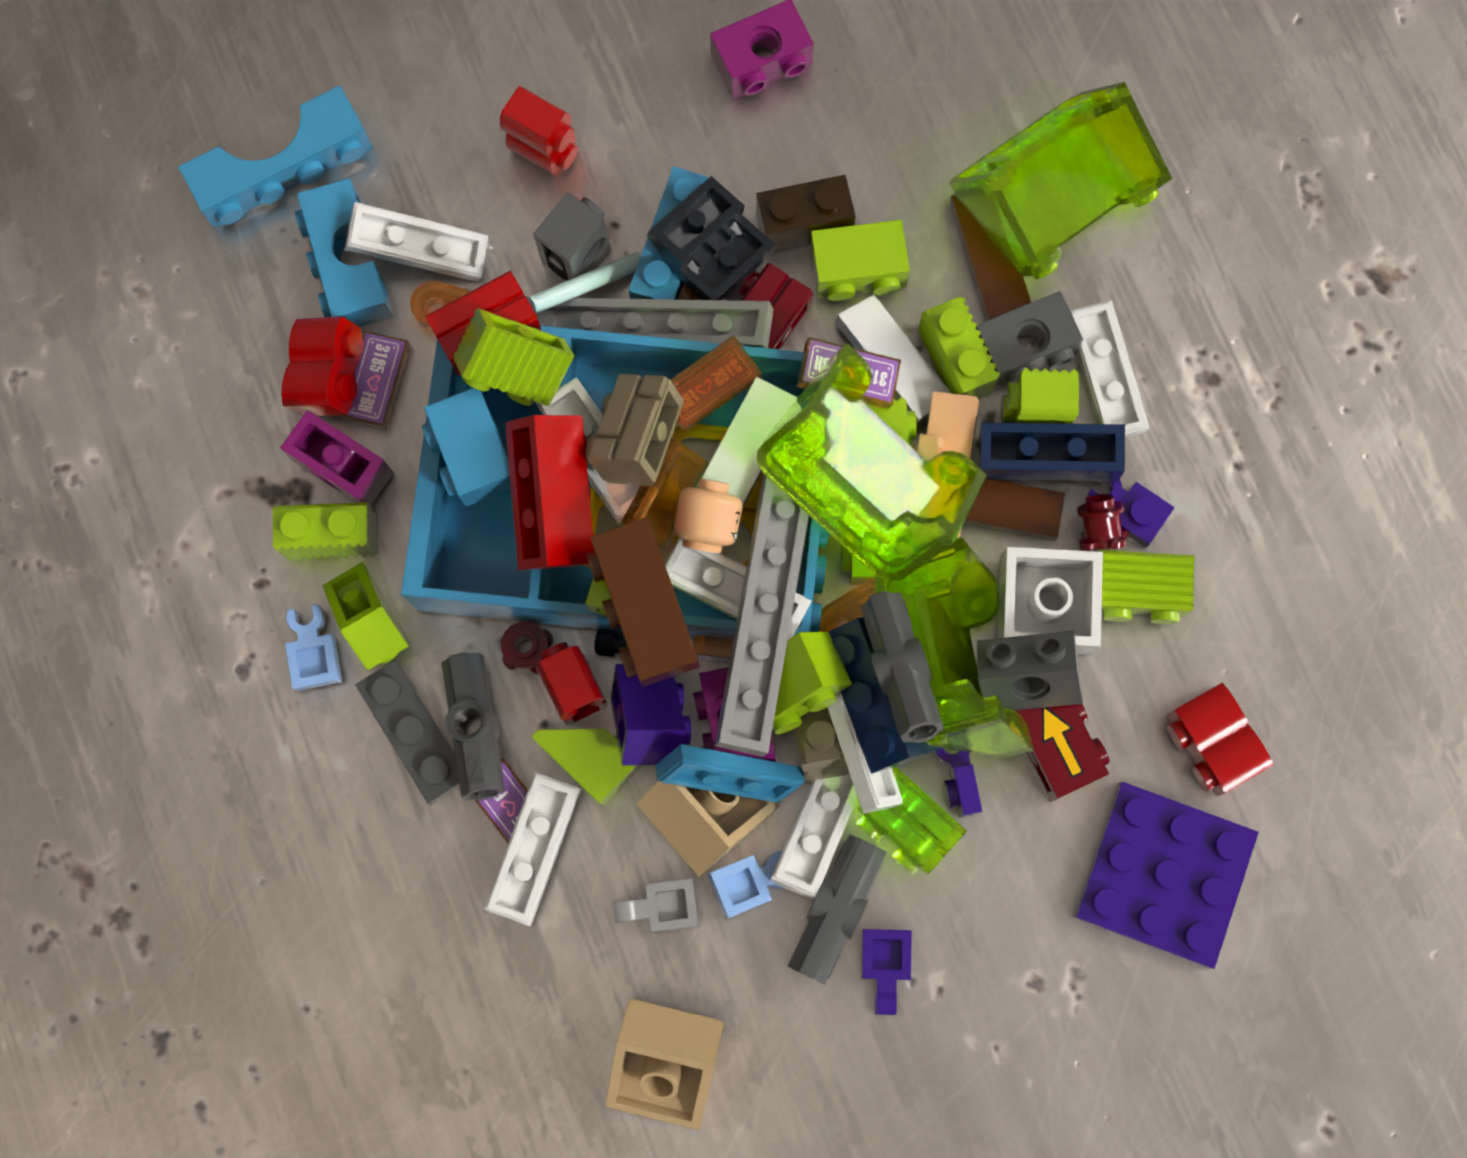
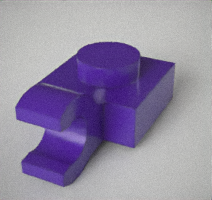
[933,732,983,818]
[861,929,912,1015]

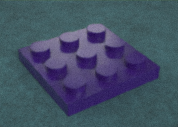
[1073,781,1259,969]

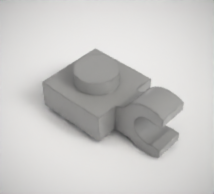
[613,878,699,933]

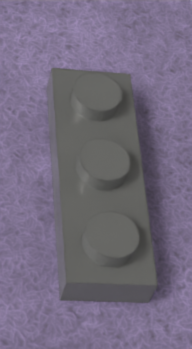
[355,660,460,805]

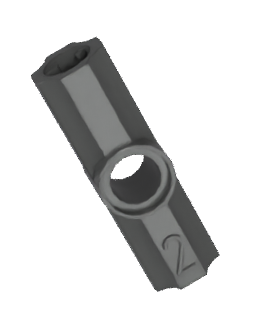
[860,591,944,743]
[441,652,505,801]
[788,834,887,985]

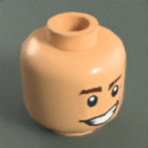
[673,478,742,553]

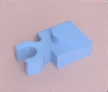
[285,604,343,691]
[707,850,784,920]

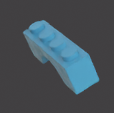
[178,85,373,228]

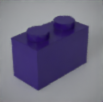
[611,664,691,765]

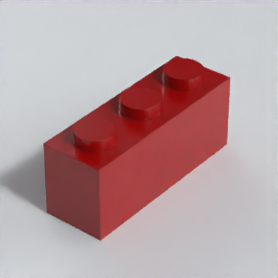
[505,415,594,570]

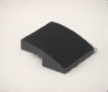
[647,176,776,300]

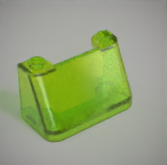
[949,82,1173,279]
[756,343,987,581]
[875,537,1034,758]

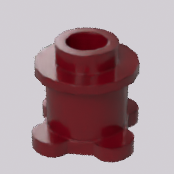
[1077,494,1128,551]
[501,622,554,675]

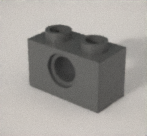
[533,192,611,282]
[975,291,1084,387]
[977,630,1083,713]

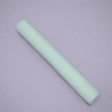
[527,252,641,314]

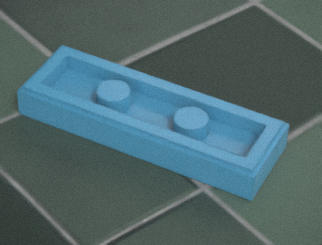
[655,744,805,803]

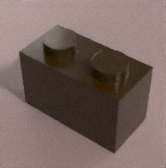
[756,174,856,253]

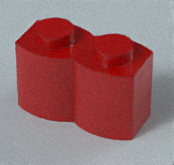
[500,86,578,176]
[281,316,364,416]
[536,642,608,725]
[1167,682,1274,797]

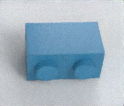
[422,388,511,507]

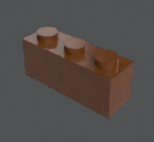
[586,517,700,687]

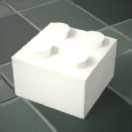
[997,547,1103,655]

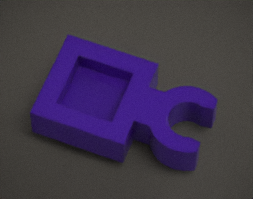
[1085,480,1175,548]

